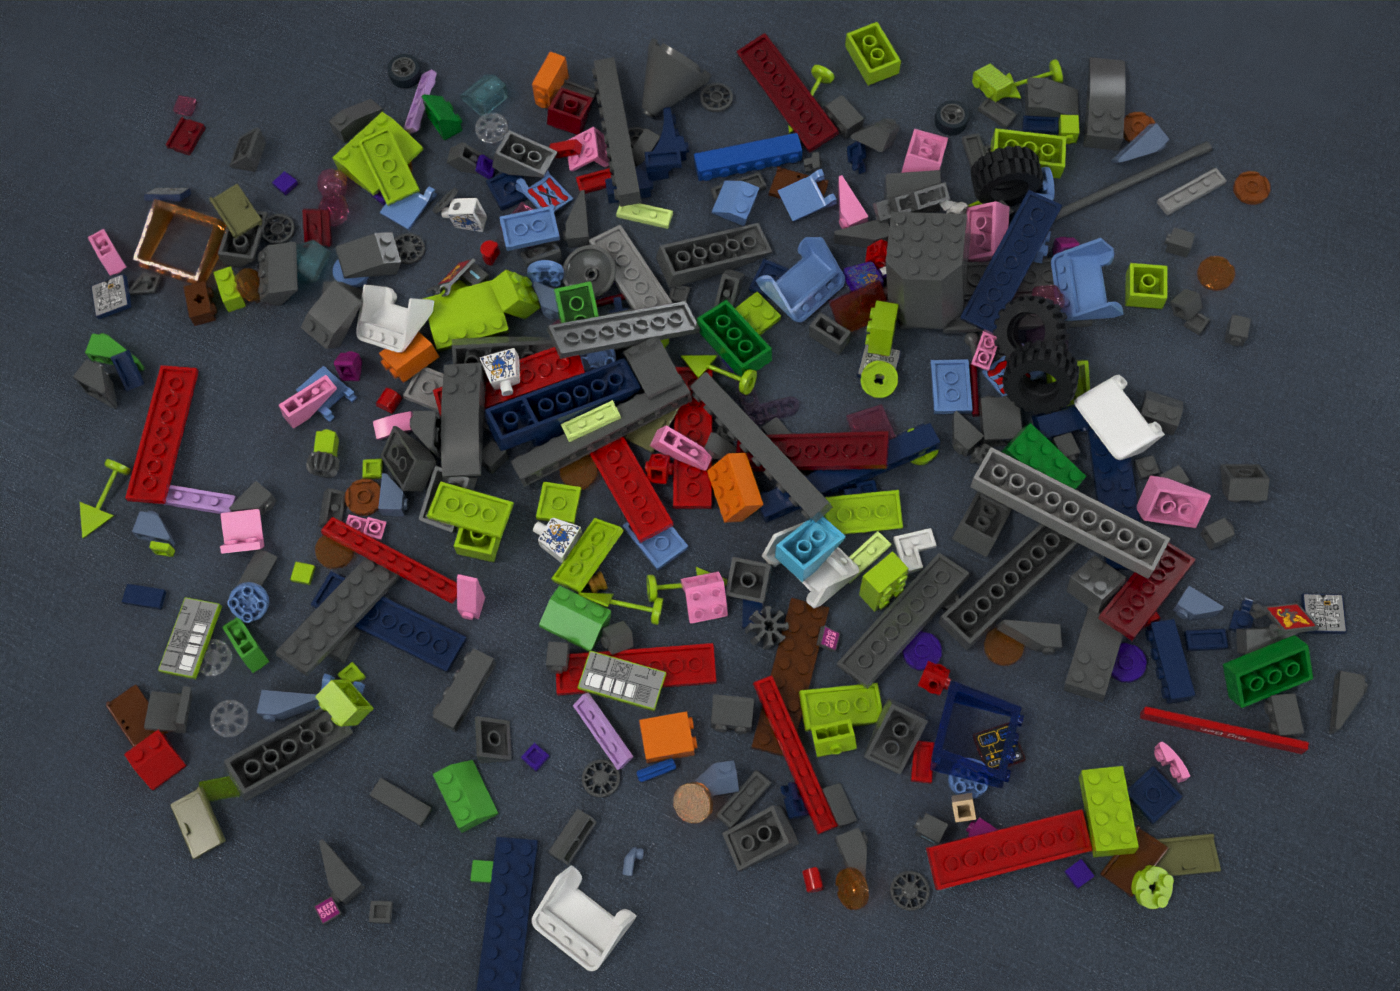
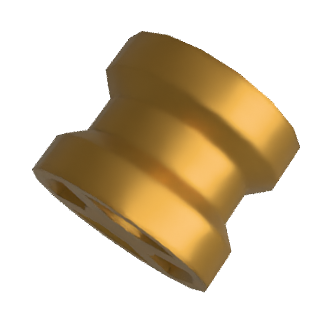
[588,571,608,593]

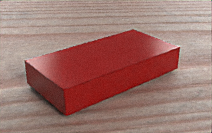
[576,168,612,194]
[911,741,935,784]

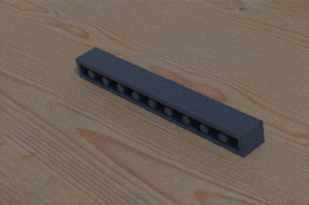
[758,423,940,524]

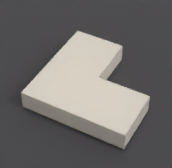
[893,528,937,573]

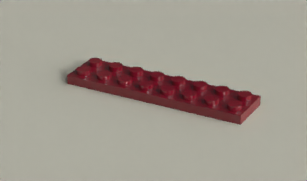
[736,33,839,153]
[736,431,890,472]

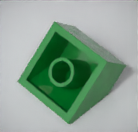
[421,94,462,141]

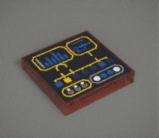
[972,722,1026,773]

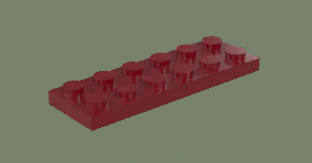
[1098,542,1196,641]

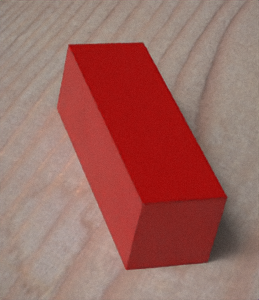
[549,139,582,159]

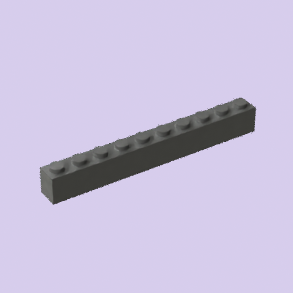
[592,57,642,207]
[690,372,833,523]
[511,375,692,487]

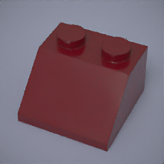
[547,87,593,135]

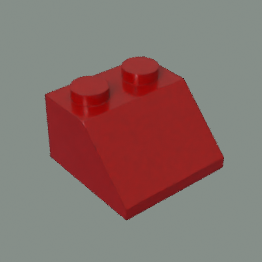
[124,730,187,791]

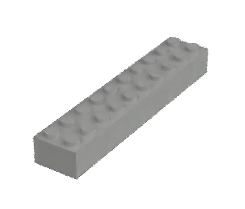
[970,447,1170,579]

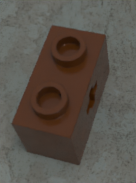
[183,281,217,326]

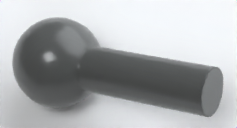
[964,332,979,358]

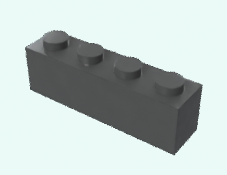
[432,648,496,732]

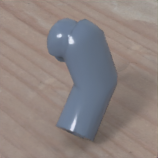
[622,847,644,876]

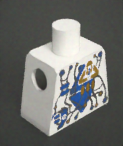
[441,198,487,232]
[480,348,520,396]
[533,518,582,563]

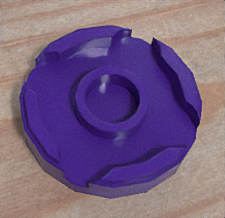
[902,631,942,671]
[1111,643,1147,683]

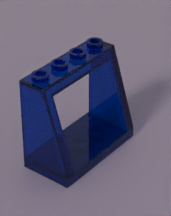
[930,681,1024,789]

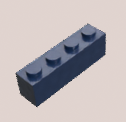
[1032,404,1091,441]
[1145,619,1195,704]

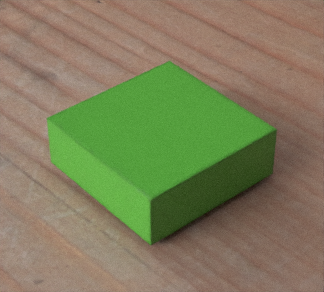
[470,860,493,883]

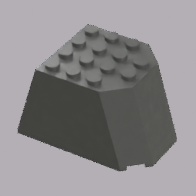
[886,212,971,329]

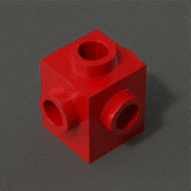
[865,239,888,269]
[645,454,674,484]
[918,661,951,695]

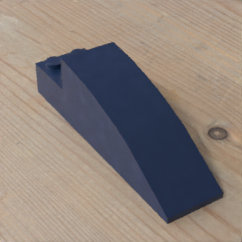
[485,358,641,451]

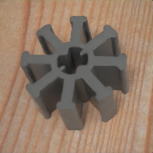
[745,606,789,649]

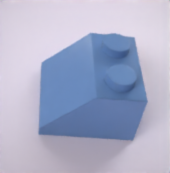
[711,181,759,226]

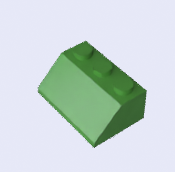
[539,585,611,652]
[433,760,499,833]

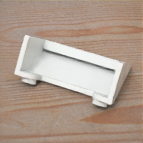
[356,285,434,353]
[1074,375,1165,460]
[762,522,859,609]
[532,865,637,971]

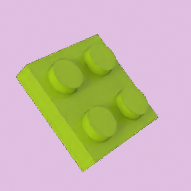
[735,292,781,335]
[536,482,581,524]

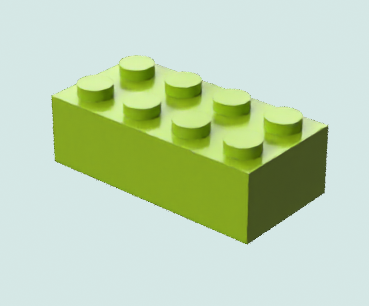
[991,128,1066,179]
[1079,766,1139,858]

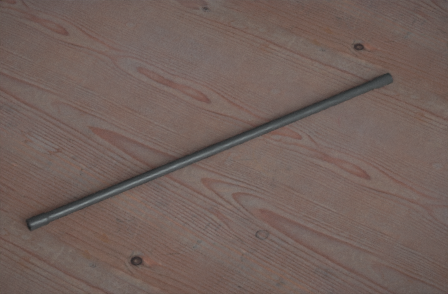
[878,141,1212,300]

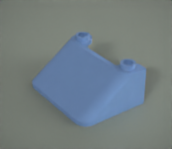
[756,237,845,323]
[1051,238,1124,321]

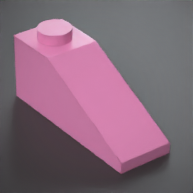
[838,175,868,229]
[88,229,126,276]
[279,375,337,429]
[650,425,712,471]
[457,574,485,620]

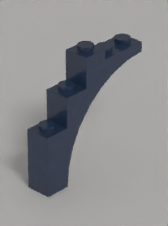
[605,107,689,204]

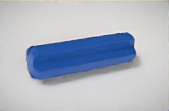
[636,758,676,782]

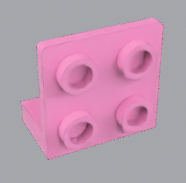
[568,127,610,172]
[220,509,265,554]
[681,571,728,623]

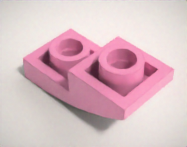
[971,331,998,371]
[373,411,413,440]
[346,514,386,541]
[1154,742,1190,783]

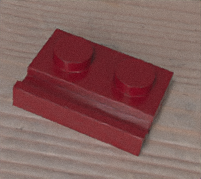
[165,117,206,156]
[302,208,332,247]

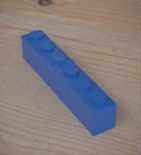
[694,133,802,181]

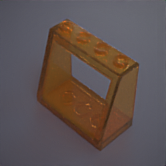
[133,199,226,284]

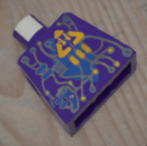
[843,261,887,305]

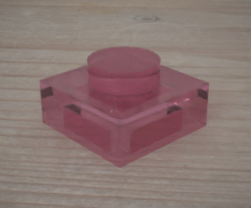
[173,95,197,116]

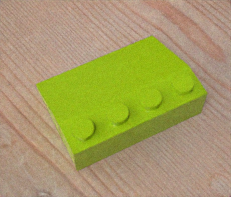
[332,112,424,195]
[423,280,509,352]

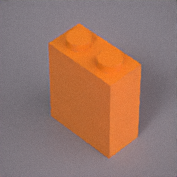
[532,52,569,109]
[379,332,439,383]
[639,711,698,764]

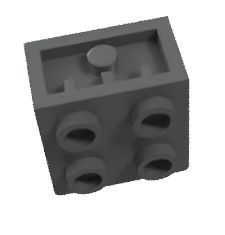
[144,686,192,733]

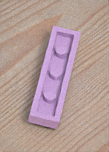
[403,69,437,134]
[163,485,237,514]
[573,692,633,770]

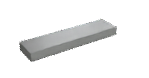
[1157,168,1227,216]

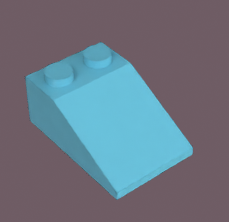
[775,517,846,582]

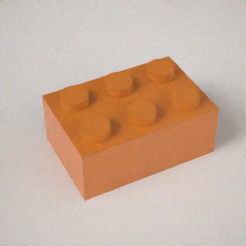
[707,453,764,523]

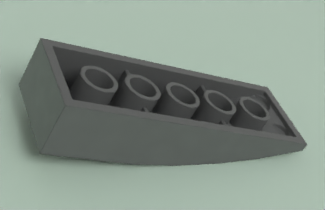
[1083,57,1126,151]
[656,223,772,288]
[452,337,555,364]
[441,363,487,478]
[1063,606,1123,703]
[224,707,353,802]

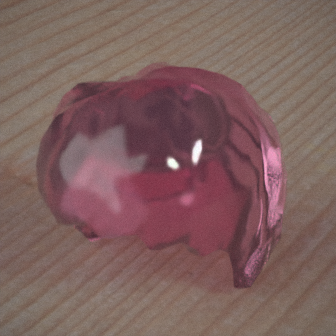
[317,168,348,201]
[318,193,349,227]
[1032,285,1065,308]

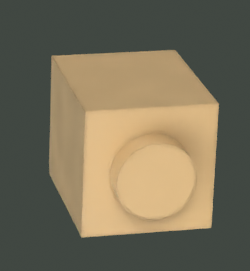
[952,793,976,822]

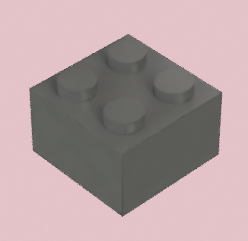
[1067,555,1127,614]

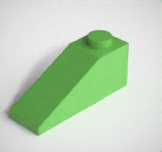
[85,333,144,371]
[222,617,269,673]

